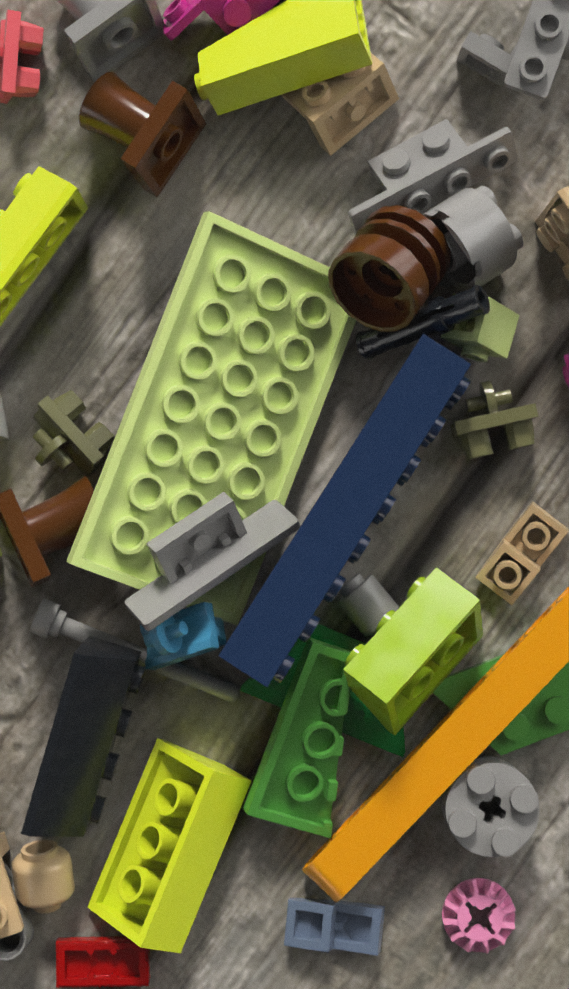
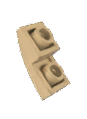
[476,501,569,605]

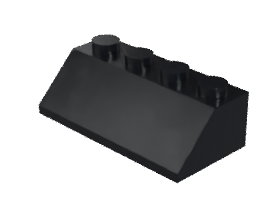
[21,636,146,837]

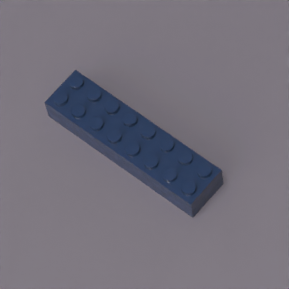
[218,334,471,687]

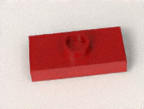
[56,936,150,988]

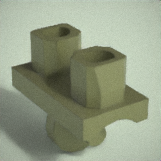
[450,381,539,460]
[33,390,115,477]

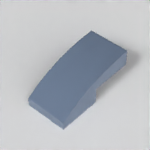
[284,898,385,956]

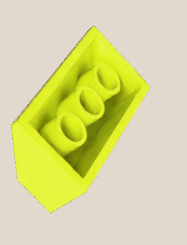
[0,166,88,327]
[87,738,252,953]

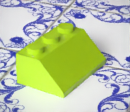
[343,567,483,736]

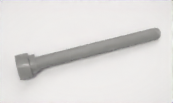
[30,598,241,702]

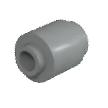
[337,573,399,638]

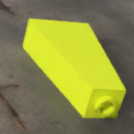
[194,0,372,116]

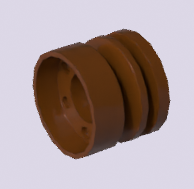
[328,205,451,331]

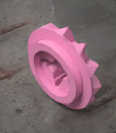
[442,878,516,954]

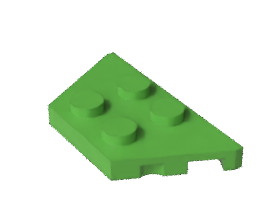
[433,654,569,755]

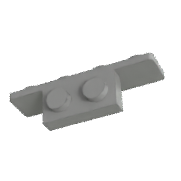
[503,0,569,100]
[348,119,518,235]
[125,492,300,631]

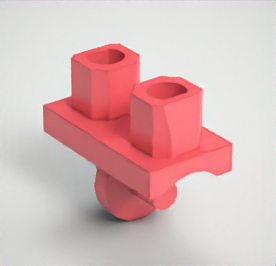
[0,9,44,104]

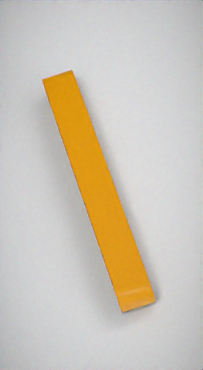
[302,586,569,902]

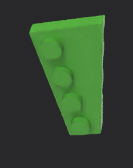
[243,638,351,839]

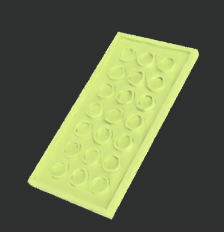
[66,211,356,626]

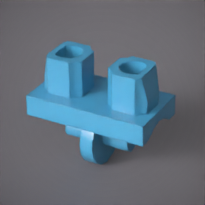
[140,602,227,670]

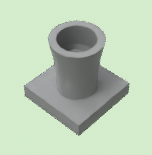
[57,0,165,82]

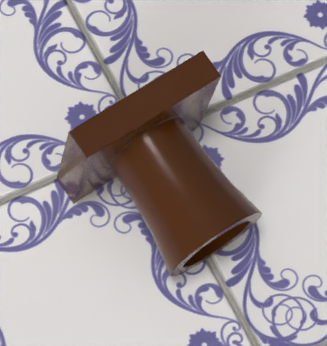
[79,72,207,198]
[0,476,94,588]

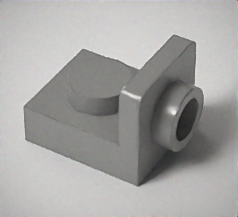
[457,31,518,88]

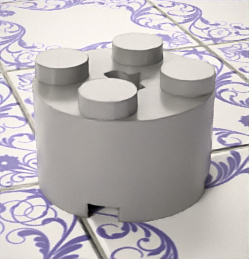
[422,185,523,294]
[440,756,539,857]

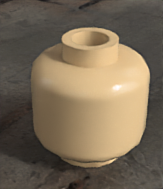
[11,840,75,913]

